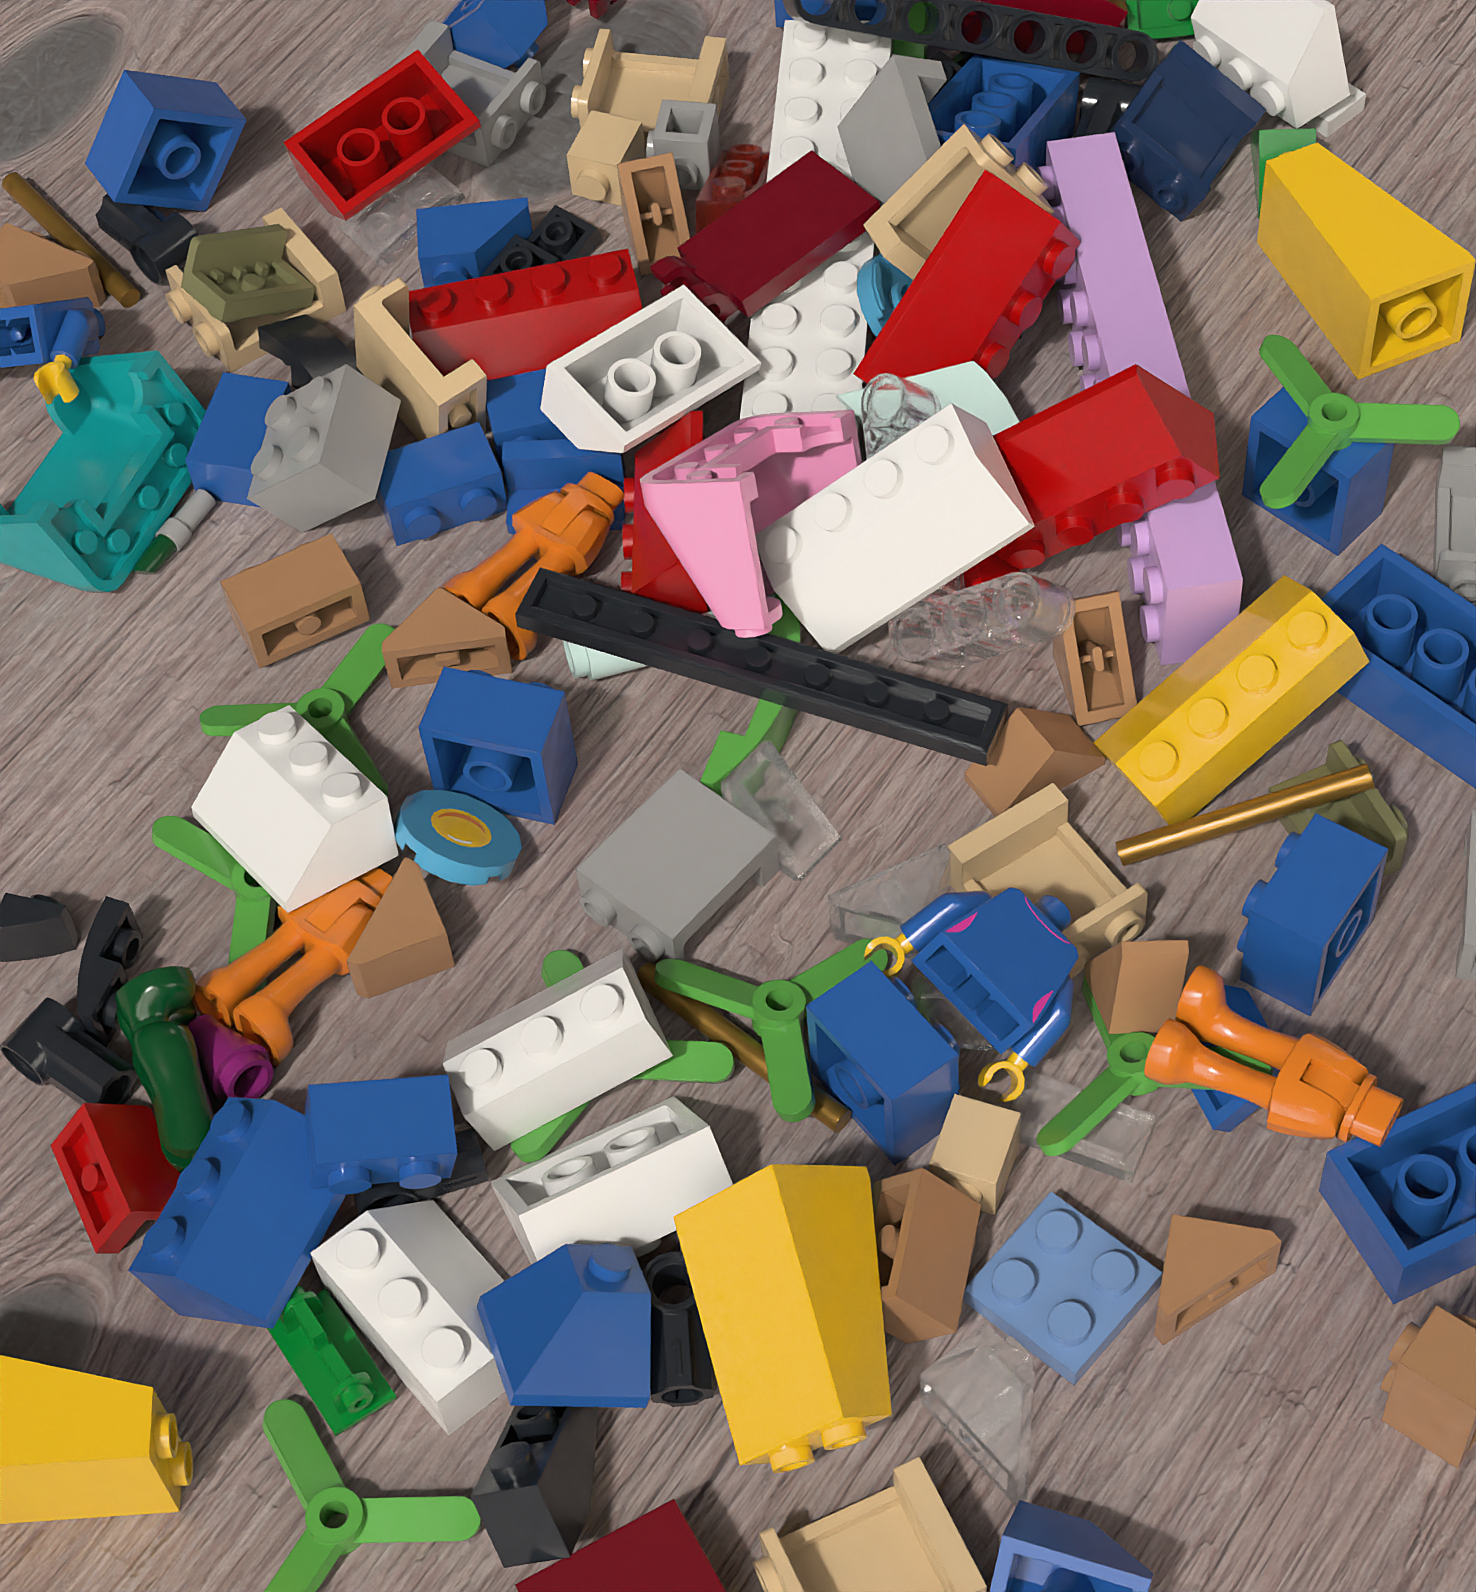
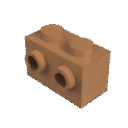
[220,533,370,669]
[872,1168,981,1344]
[1380,1306,1476,1469]

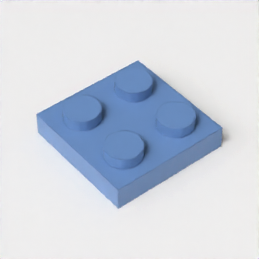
[963,1192,1163,1386]

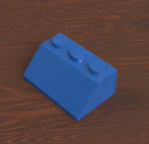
[128,1097,346,1329]

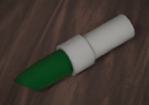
[132,489,216,575]

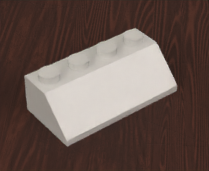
[755,403,1035,654]

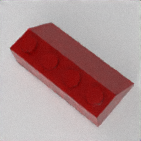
[853,170,1081,387]
[409,249,642,381]
[993,364,1220,570]

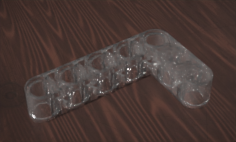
[861,373,1075,671]

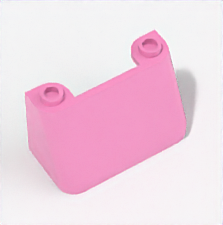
[640,410,862,638]

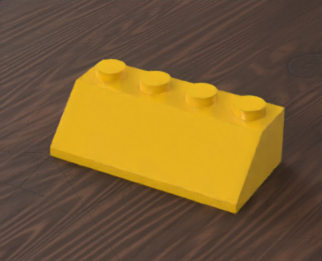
[1093,575,1369,825]

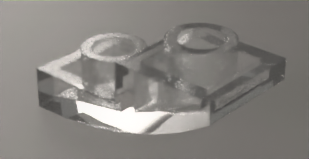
[340,163,466,269]

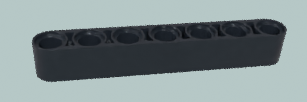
[783,0,1158,81]

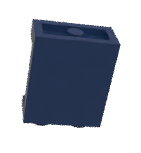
[1108,39,1267,222]

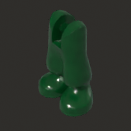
[115,966,214,1173]

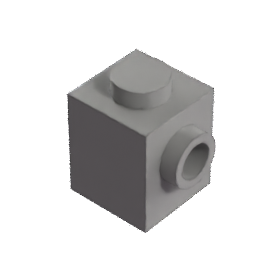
[646,99,721,191]

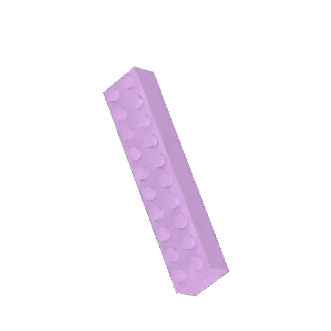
[1037,132,1243,665]

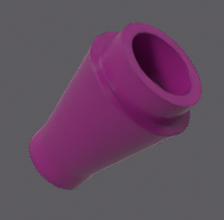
[187,1014,273,1100]

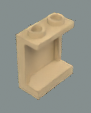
[571,28,730,148]
[863,124,1054,280]
[165,208,347,373]
[353,277,487,441]
[947,783,1148,978]
[753,1457,987,1592]

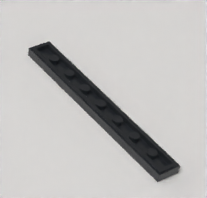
[515,567,1008,767]

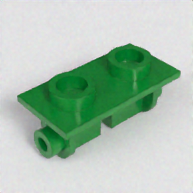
[267,1286,397,1436]

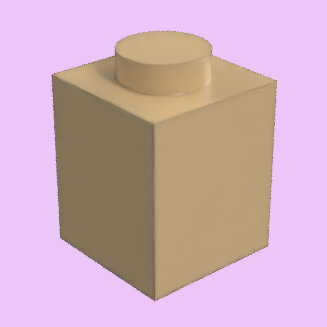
[567,110,646,206]
[929,1094,1021,1215]

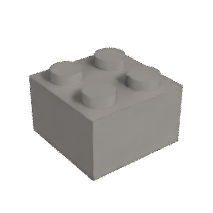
[247,364,401,533]

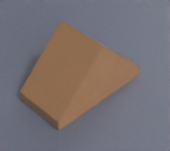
[617,152,690,276]
[382,586,513,689]
[1053,590,1137,726]
[965,707,1105,817]
[346,857,455,999]
[1084,940,1189,1034]
[1154,1214,1282,1345]

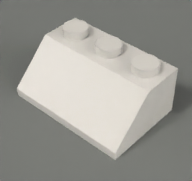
[1191,0,1350,129]
[540,285,761,453]
[191,705,399,913]
[443,948,673,1151]
[491,1096,733,1265]
[310,1200,505,1436]

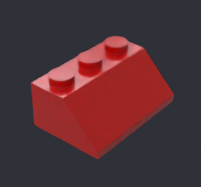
[283,49,481,221]
[621,411,709,614]

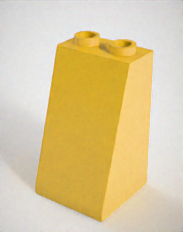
[1257,142,1476,380]
[673,1164,892,1473]
[0,1355,193,1524]

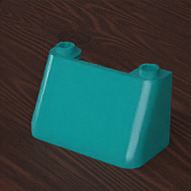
[0,350,206,593]

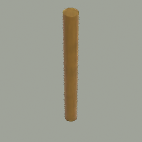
[2,172,140,308]
[1115,763,1375,866]
[636,962,852,1133]

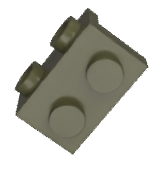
[181,224,316,322]

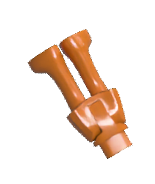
[441,472,624,660]
[192,867,393,1067]
[1144,965,1404,1147]

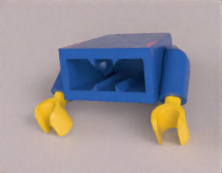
[0,297,105,405]
[864,887,1079,1102]

